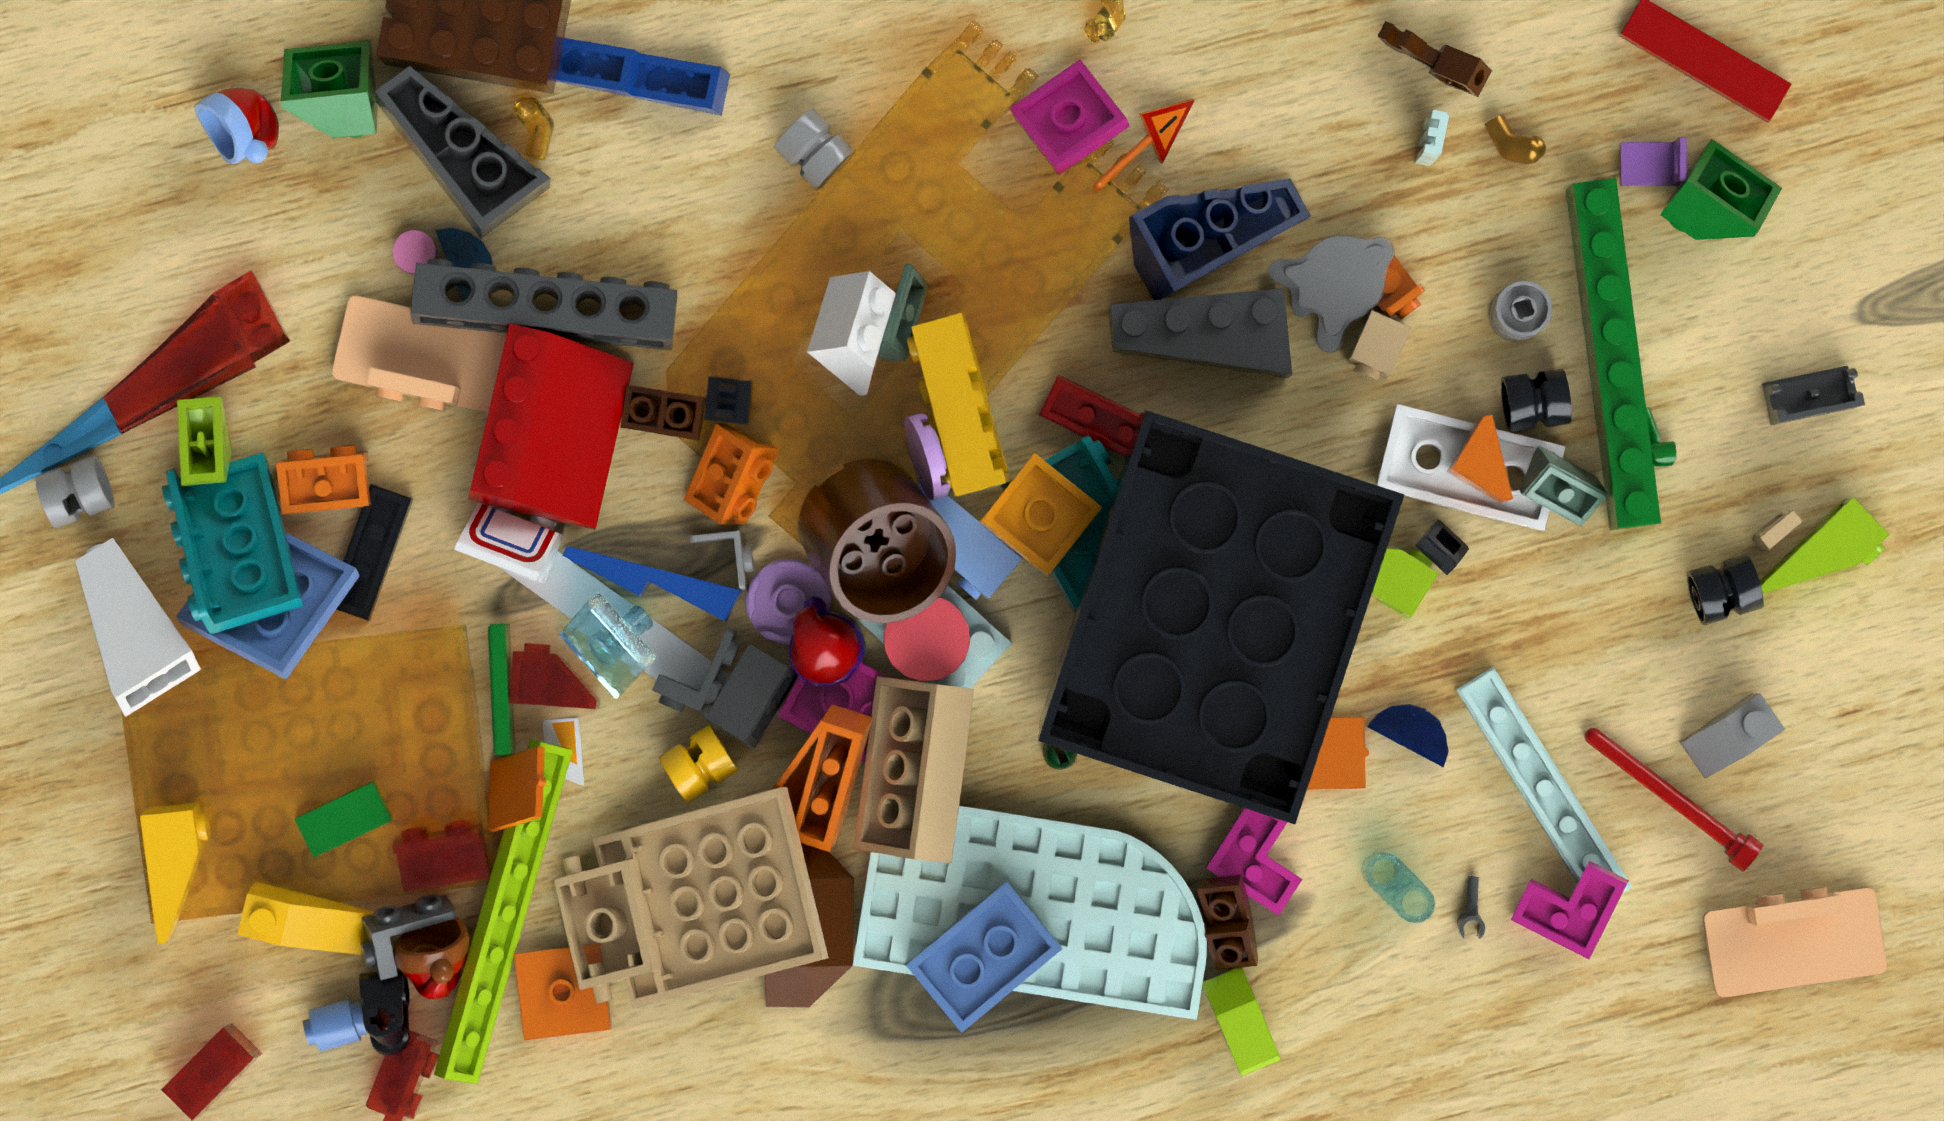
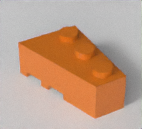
[771,704,873,852]

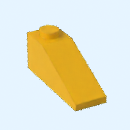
[140,802,210,945]
[237,881,374,955]

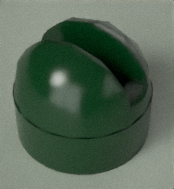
[1043,743,1077,770]

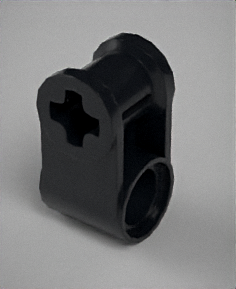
[359,968,410,1056]

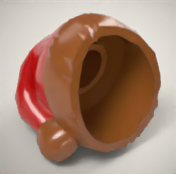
[393,917,470,999]

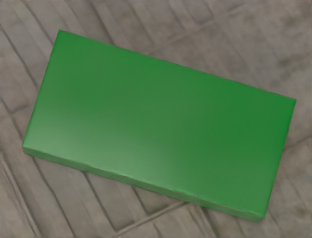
[294,780,393,858]

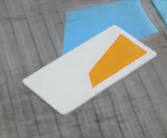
[543,718,584,786]

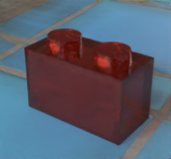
[161,1023,263,1120]

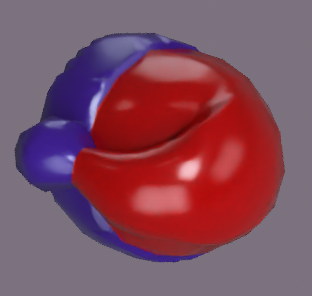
[789,596,866,687]

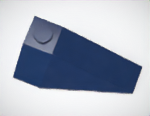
[1129,179,1311,300]

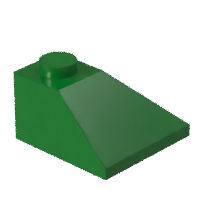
[281,41,378,138]
[1660,139,1782,240]

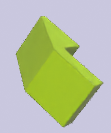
[1202,967,1281,1077]

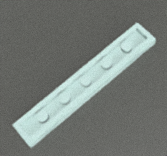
[1455,667,1632,893]

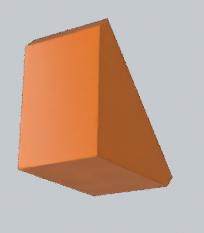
[1447,414,1513,503]

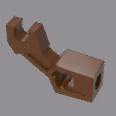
[1378,21,1492,97]

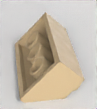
[854,676,974,863]

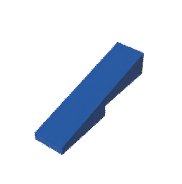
[556,38,730,116]
[562,546,743,622]

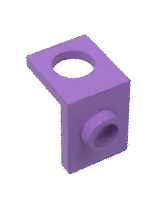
[1620,137,1687,186]

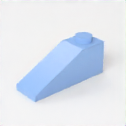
[918,480,1022,600]

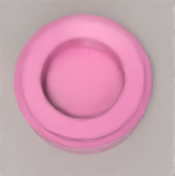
[393,230,438,275]

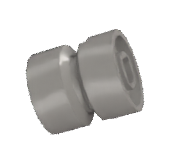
[774,108,856,191]
[1488,280,1553,342]
[35,455,115,528]

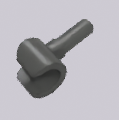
[1457,876,1485,939]

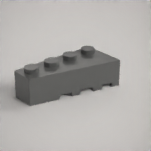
[375,66,551,238]
[1109,288,1292,378]

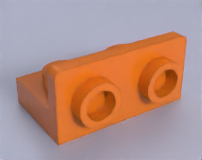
[684,423,778,525]
[276,445,371,515]

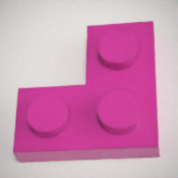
[1205,808,1302,916]
[1511,861,1629,959]

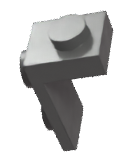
[652,628,741,712]
[360,894,456,980]

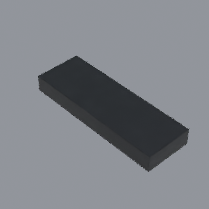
[336,484,413,621]

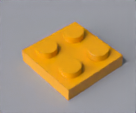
[979,453,1102,576]

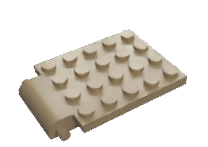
[553,787,829,1008]

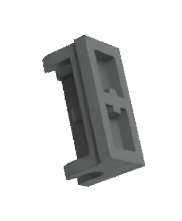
[1762,366,1865,425]
[704,644,798,748]

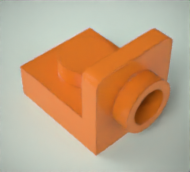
[1376,255,1425,320]

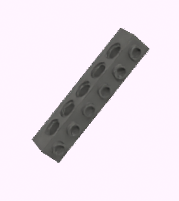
[410,259,677,351]

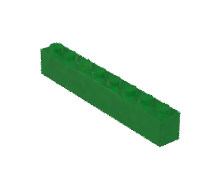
[1566,178,1661,531]

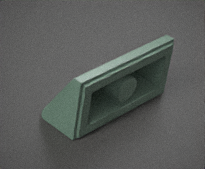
[878,264,929,361]
[1520,446,1609,526]

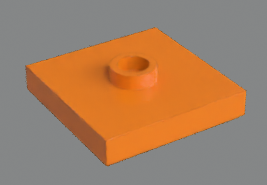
[514,943,612,1040]

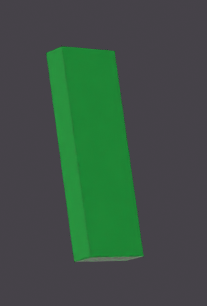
[488,624,516,755]

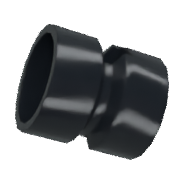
[1501,369,1572,432]
[1687,554,1764,625]

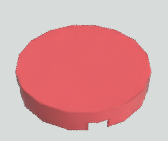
[883,597,970,682]

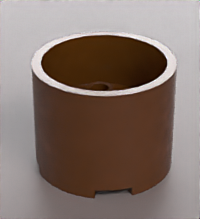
[798,459,956,623]

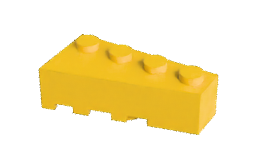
[907,312,1011,497]

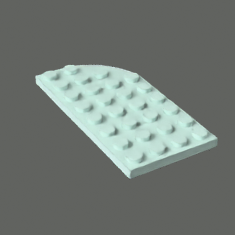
[853,805,1207,1020]

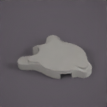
[1269,235,1394,353]

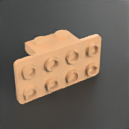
[332,296,507,413]
[1703,887,1887,997]

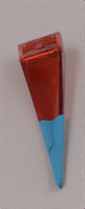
[0,270,290,494]

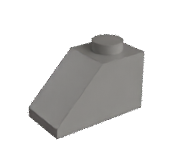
[1680,693,1785,778]

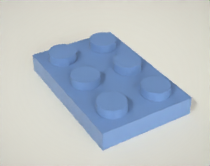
[906,881,1063,1033]

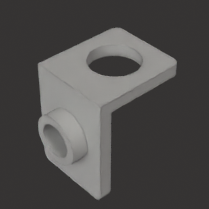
[690,531,754,591]

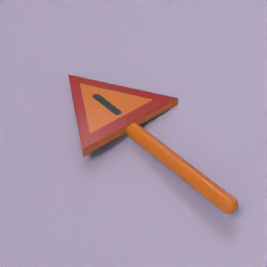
[1093,99,1195,191]

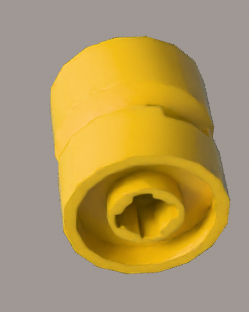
[658,724,740,804]

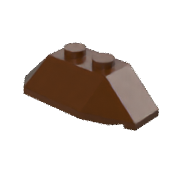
[765,843,854,1007]

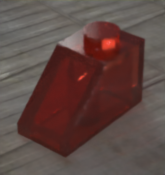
[509,643,600,709]

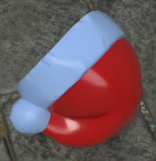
[194,88,279,164]

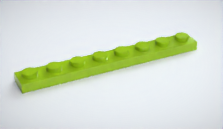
[434,739,573,1085]

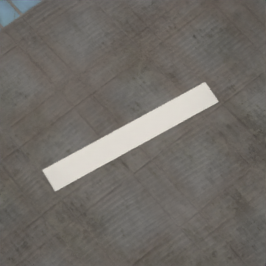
[499,551,780,749]

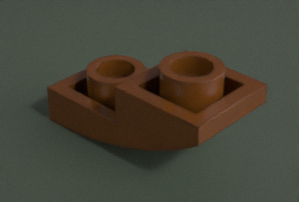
[620,385,706,441]
[1197,875,1258,970]

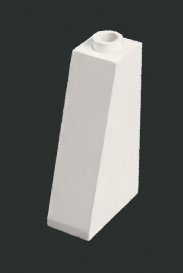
[75,538,201,717]

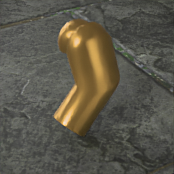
[1484,114,1546,165]

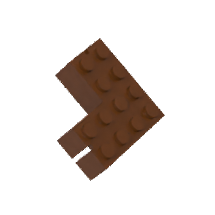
[376,0,571,94]

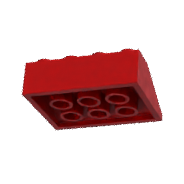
[468,323,634,530]

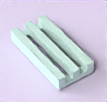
[1415,110,1449,166]

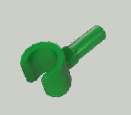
[1646,407,1677,466]

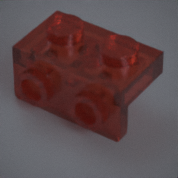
[392,820,491,892]
[366,1030,439,1121]

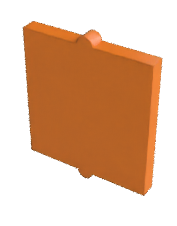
[1307,717,1369,790]
[487,746,546,832]

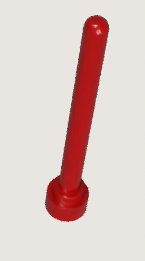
[1584,728,1764,872]

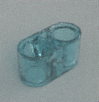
[1361,851,1435,923]

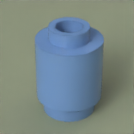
[303,998,368,1052]

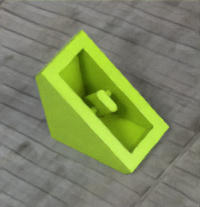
[177,396,232,486]

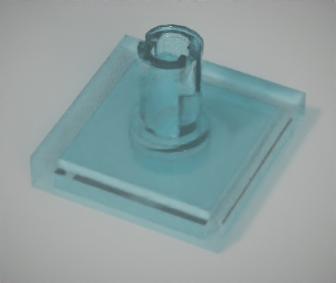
[558,592,657,699]

